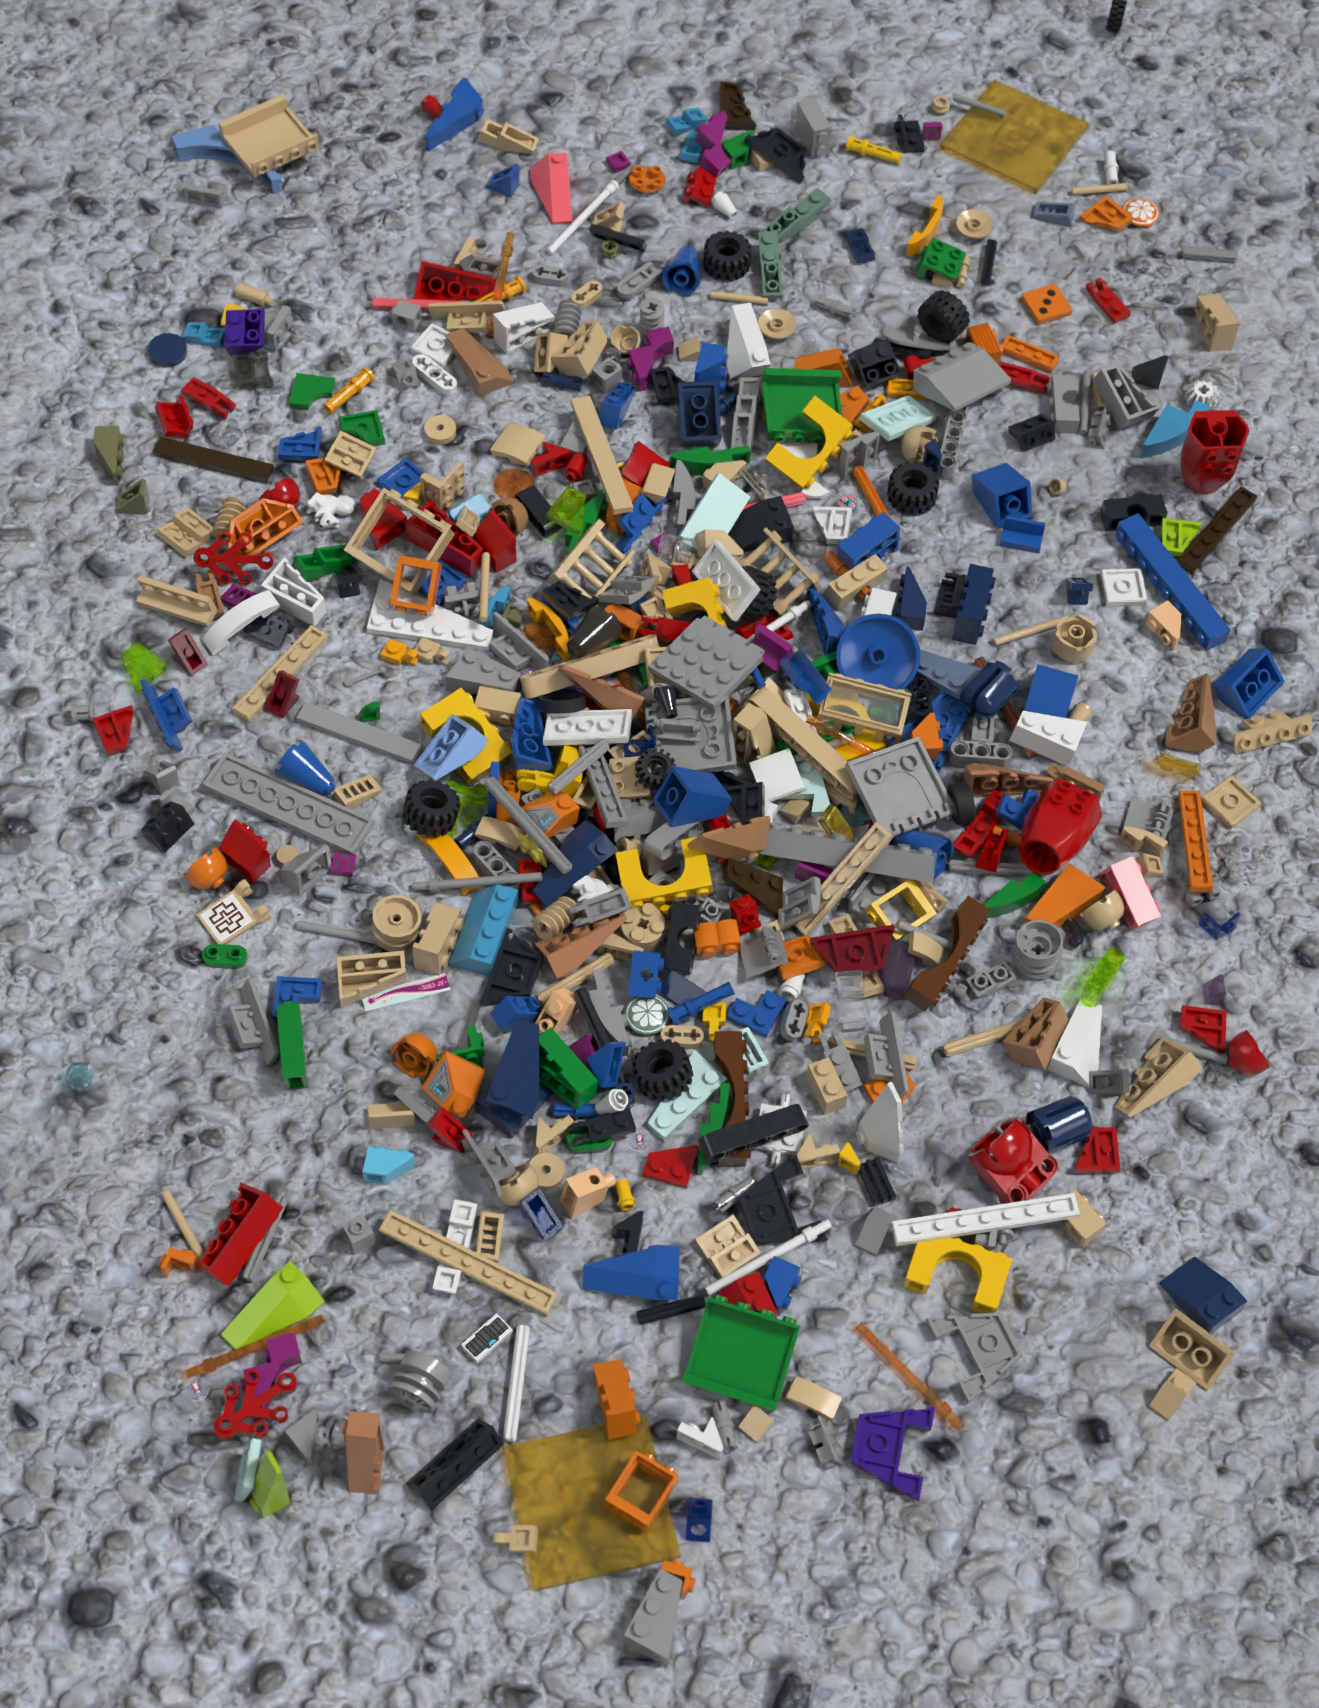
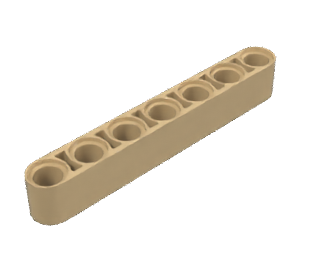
[520,634,659,698]
[747,687,859,800]

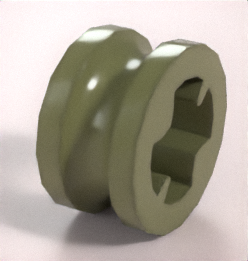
[602,240,619,259]

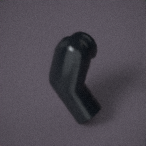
[1064,917,1085,948]

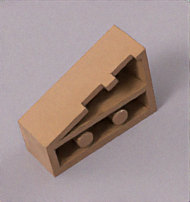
[1002,997,1069,1070]

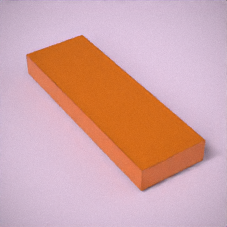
[1002,334,1060,373]

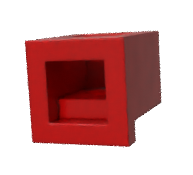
[729,894,761,934]

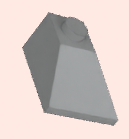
[280,844,332,896]

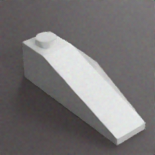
[727,303,771,380]

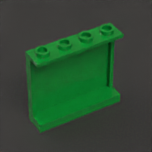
[760,368,843,443]
[682,1294,801,1411]

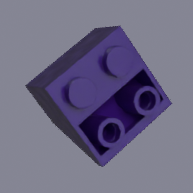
[224,309,265,357]

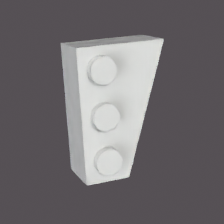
[861,588,897,617]

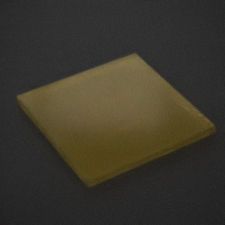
[940,80,1089,194]
[503,1415,681,1592]

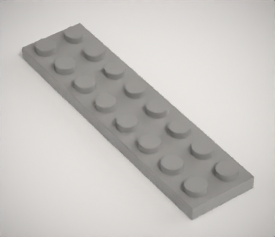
[202,752,375,855]

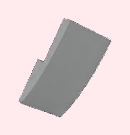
[678,895,725,923]
[966,960,1017,998]

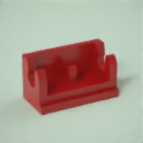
[975,827,1009,873]

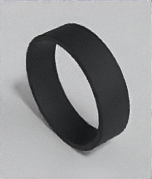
[539,691,586,714]

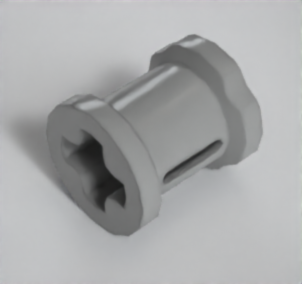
[71,703,95,723]

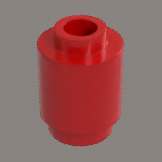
[563,452,589,482]

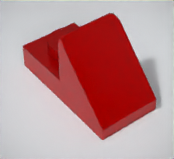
[531,442,570,478]
[427,1107,473,1154]

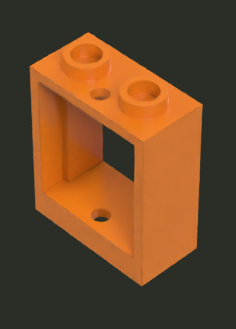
[390,555,443,616]
[605,1450,679,1533]

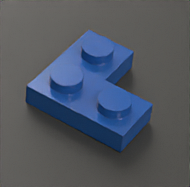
[995,788,1039,831]
[272,976,323,1020]
[726,990,787,1038]

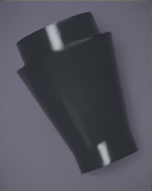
[655,686,678,719]

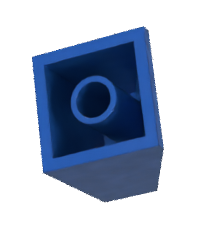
[971,463,1033,529]
[1024,664,1079,718]
[653,766,732,827]

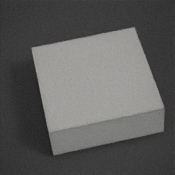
[572,479,597,503]

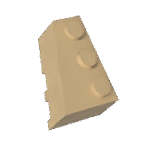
[1194,293,1240,352]
[551,321,608,377]
[733,703,777,767]
[412,902,464,975]
[336,951,407,1008]

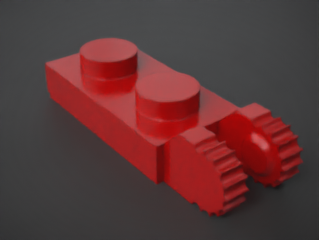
[1085,278,1131,324]
[998,361,1050,394]
[181,377,236,419]
[638,615,691,641]

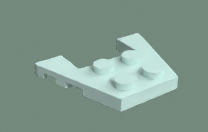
[780,761,833,817]

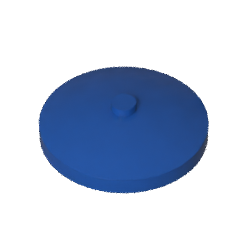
[836,613,920,690]

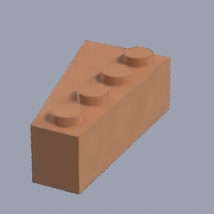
[342,1411,385,1495]

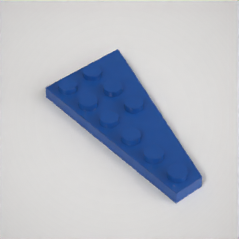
[886,691,968,774]

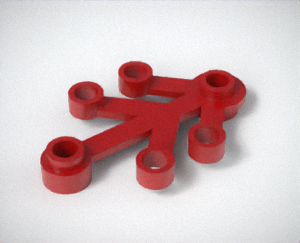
[193,531,274,585]
[213,1369,298,1439]

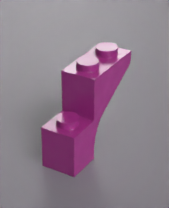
[694,111,731,178]
[626,326,674,392]
[240,1332,302,1423]

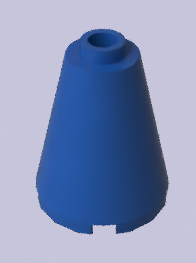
[662,246,701,296]
[275,740,336,796]
[892,829,954,879]

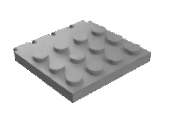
[649,616,765,710]
[645,696,737,775]
[845,736,953,837]

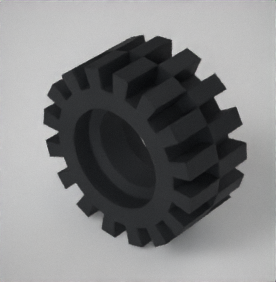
[1106,0,1127,33]
[635,748,676,790]

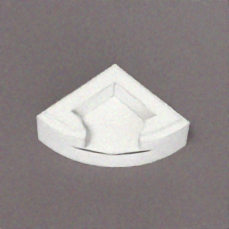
[801,481,829,500]

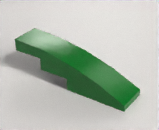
[698,1083,730,1175]

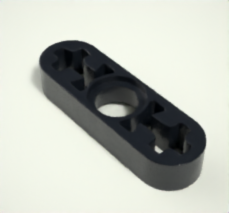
[909,676,934,723]

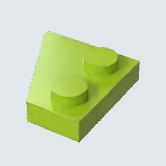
[1161,518,1201,557]

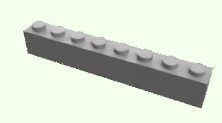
[759,822,937,883]

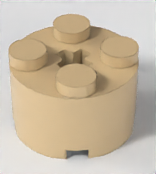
[1052,615,1097,665]
[620,903,665,952]

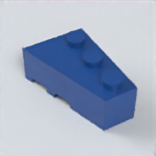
[837,512,900,569]

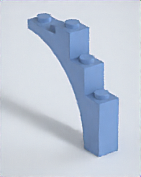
[172,125,282,194]

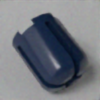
[960,660,1020,720]
[1025,1096,1092,1153]

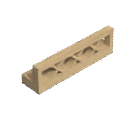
[136,575,218,627]

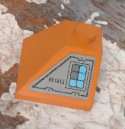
[521,792,580,838]
[422,1050,485,1118]

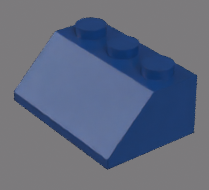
[694,342,728,398]
[1213,648,1285,719]

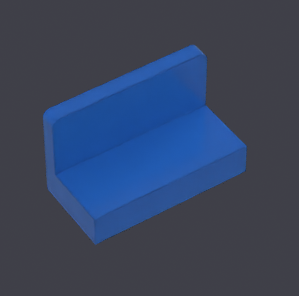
[1000,515,1045,553]

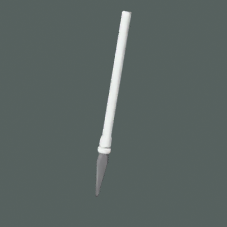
[546,161,637,255]

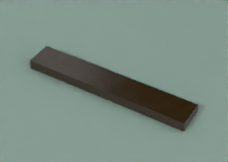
[153,436,274,484]
[1177,486,1258,574]

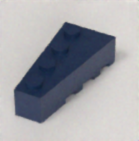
[952,564,996,645]

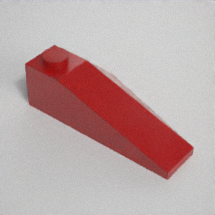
[413,260,497,301]

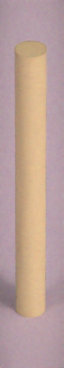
[479,552,490,622]
[992,615,1068,646]
[161,1190,204,1262]

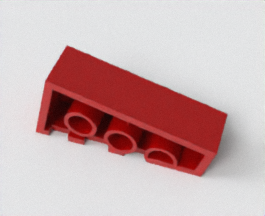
[198,1182,283,1286]

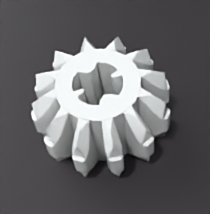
[1185,379,1219,410]

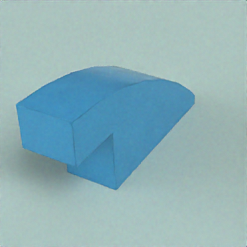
[1140,400,1210,458]

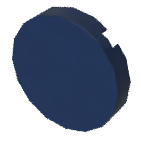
[148,333,187,367]

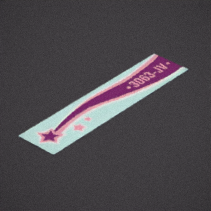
[362,973,450,1011]

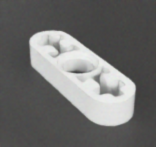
[412,354,457,396]

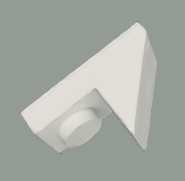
[676,1417,723,1460]

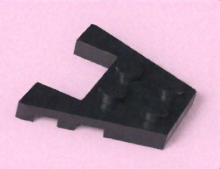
[738,1154,828,1243]

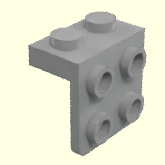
[264,305,293,350]

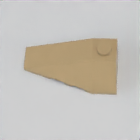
[1115,1036,1203,1117]

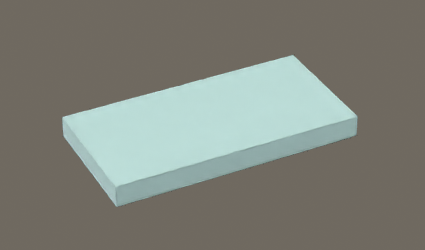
[859,395,938,441]
[677,473,750,554]

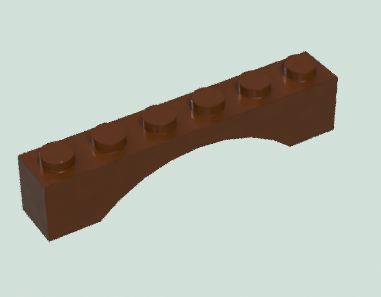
[903,895,990,1012]
[714,1031,751,1167]

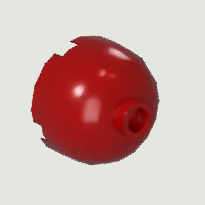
[259,477,300,510]
[1227,1030,1270,1076]

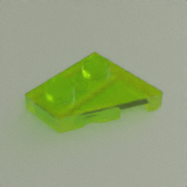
[547,486,585,535]
[122,641,167,693]

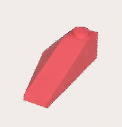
[530,153,572,225]

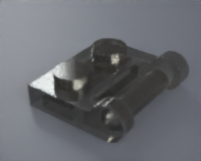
[232,351,274,390]

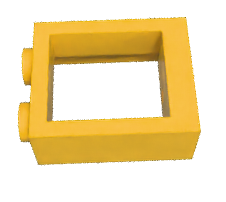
[865,879,937,946]

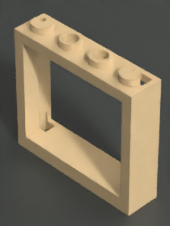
[344,488,455,595]

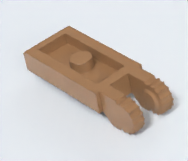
[195,570,224,619]

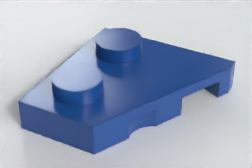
[278,427,322,461]

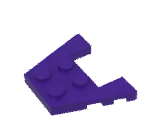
[850,1407,935,1501]

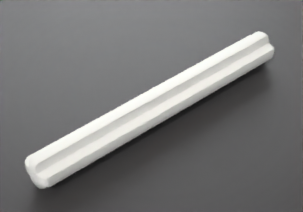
[503,1325,530,1442]

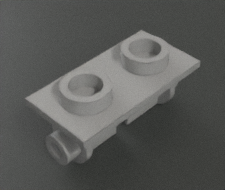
[1087,406,1113,449]
[657,718,702,742]
[807,1415,845,1470]

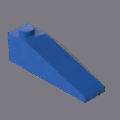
[806,584,846,655]

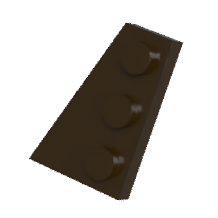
[719,81,757,131]
[723,858,783,919]

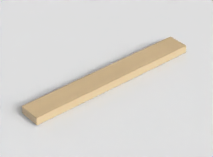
[571,396,633,515]
[379,1210,558,1316]

